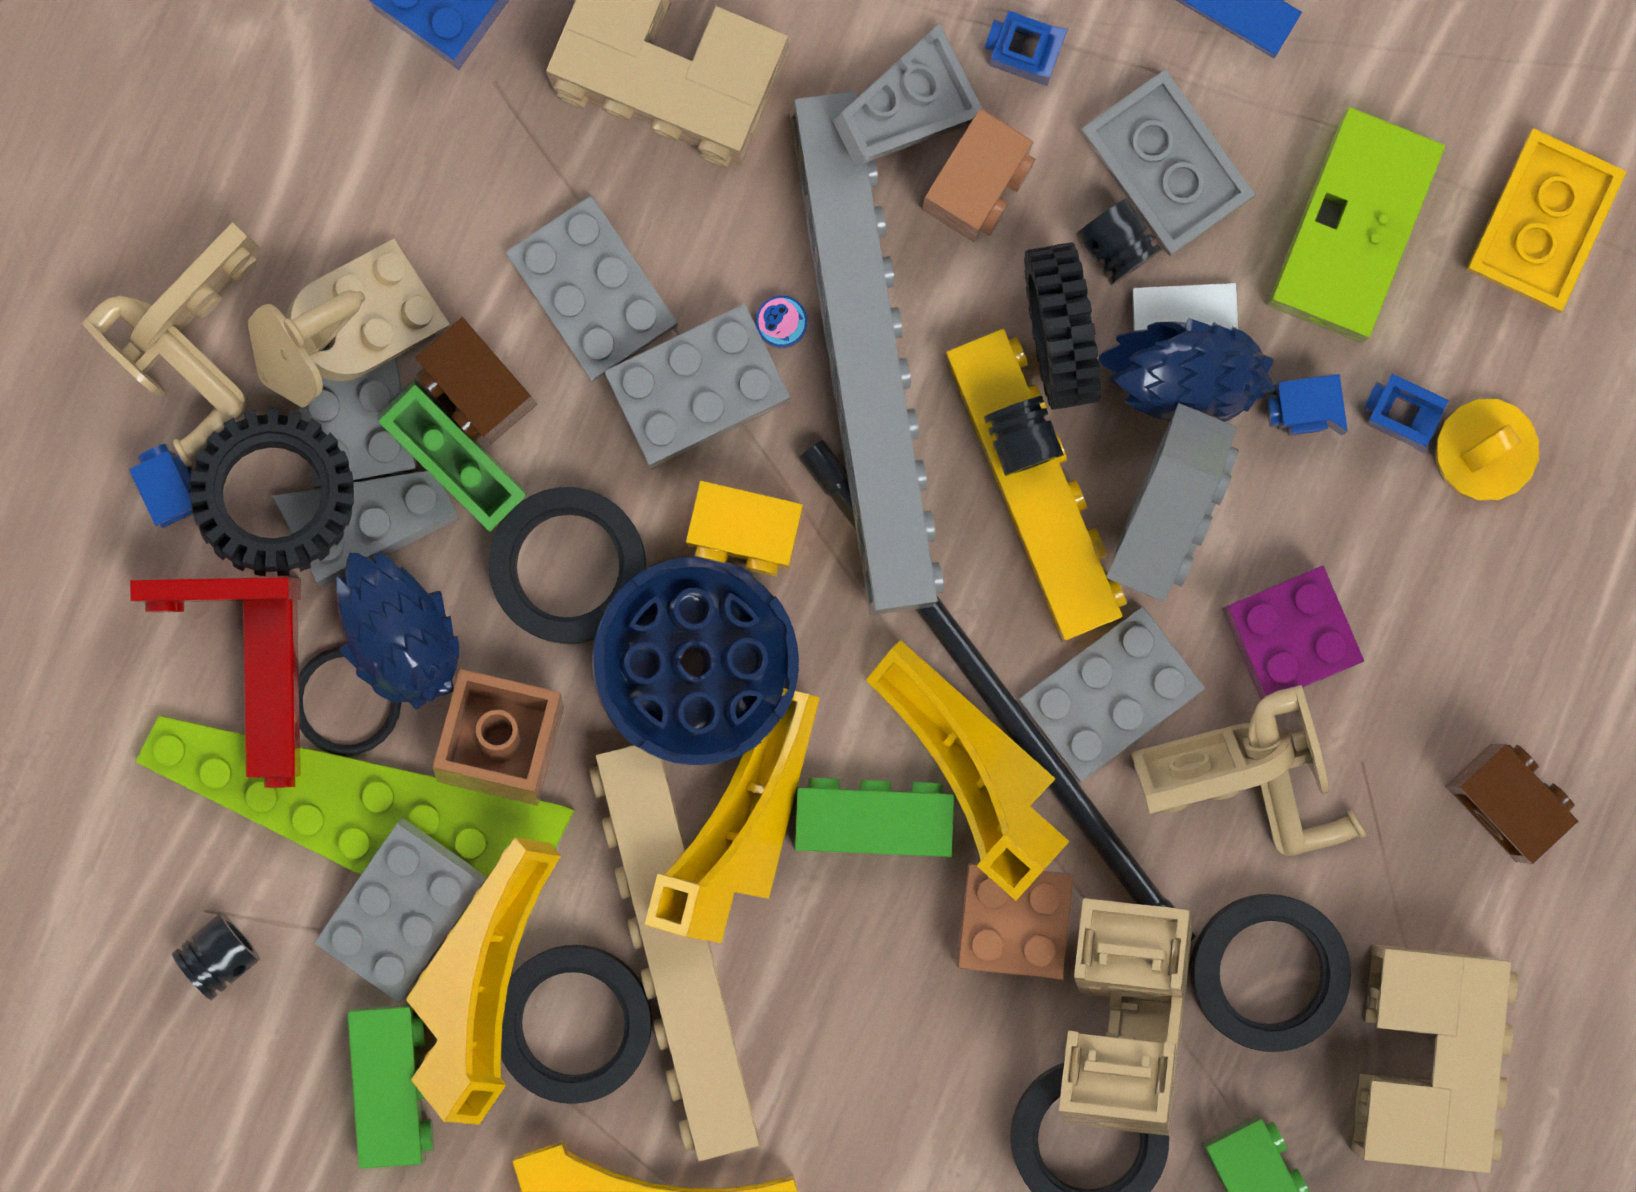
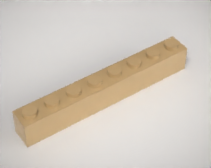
[589,745,760,1162]

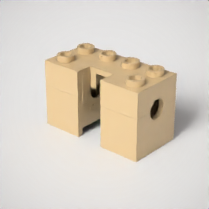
[546,0,789,168]
[1059,898,1192,1136]
[1351,944,1518,1173]

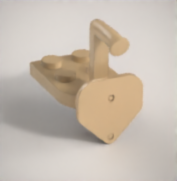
[81,222,261,467]
[248,239,450,407]
[1131,685,1367,856]

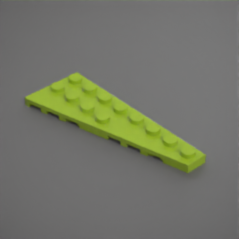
[135,716,575,923]

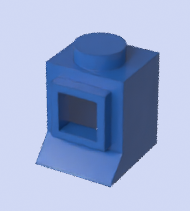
[984,10,1068,86]
[1266,374,1348,436]
[1364,374,1449,454]
[129,444,193,528]

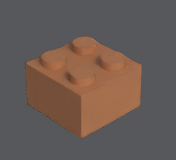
[922,108,1036,242]
[432,668,564,806]
[957,863,1074,980]

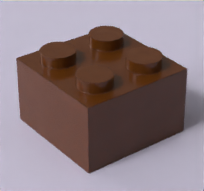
[415,316,538,444]
[1445,744,1579,864]

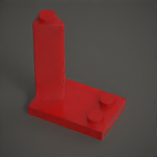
[130,577,301,788]

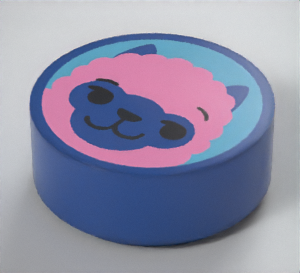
[756,296,807,349]

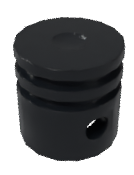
[1076,199,1162,285]
[984,396,1064,476]
[172,912,260,1001]

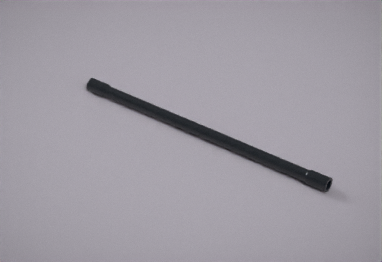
[798,439,1196,941]

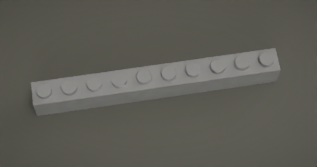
[789,91,944,616]

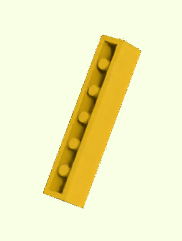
[945,328,1127,642]

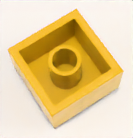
[686,481,803,577]

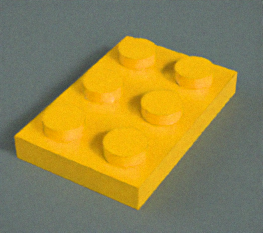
[1466,128,1627,313]

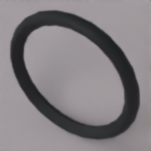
[299,647,402,756]

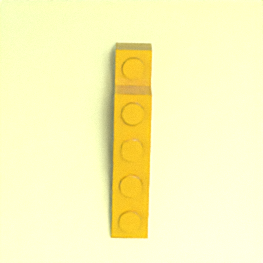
[865,640,1070,901]
[645,688,820,943]
[406,837,561,1125]
[512,1140,799,1192]

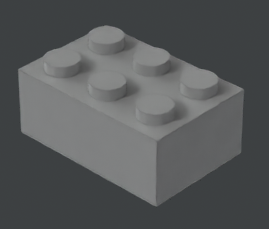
[604,304,790,469]
[1106,403,1239,602]

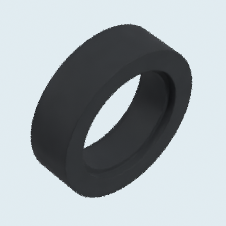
[489,487,646,644]
[1190,894,1351,1052]
[501,945,652,1104]
[1010,1063,1169,1192]

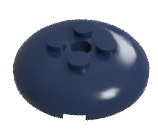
[592,557,799,765]

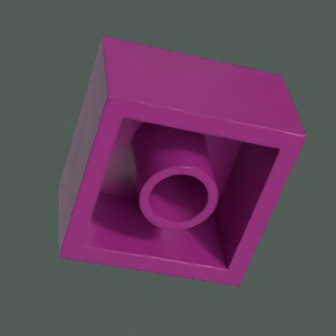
[1222,565,1364,700]

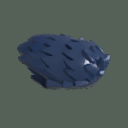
[1098,318,1275,422]
[335,553,459,709]

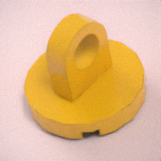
[1435,399,1539,501]

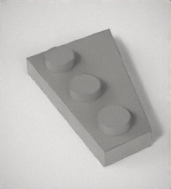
[832,23,983,167]
[273,471,459,588]

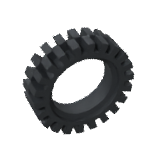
[1024,242,1101,410]
[190,408,354,577]

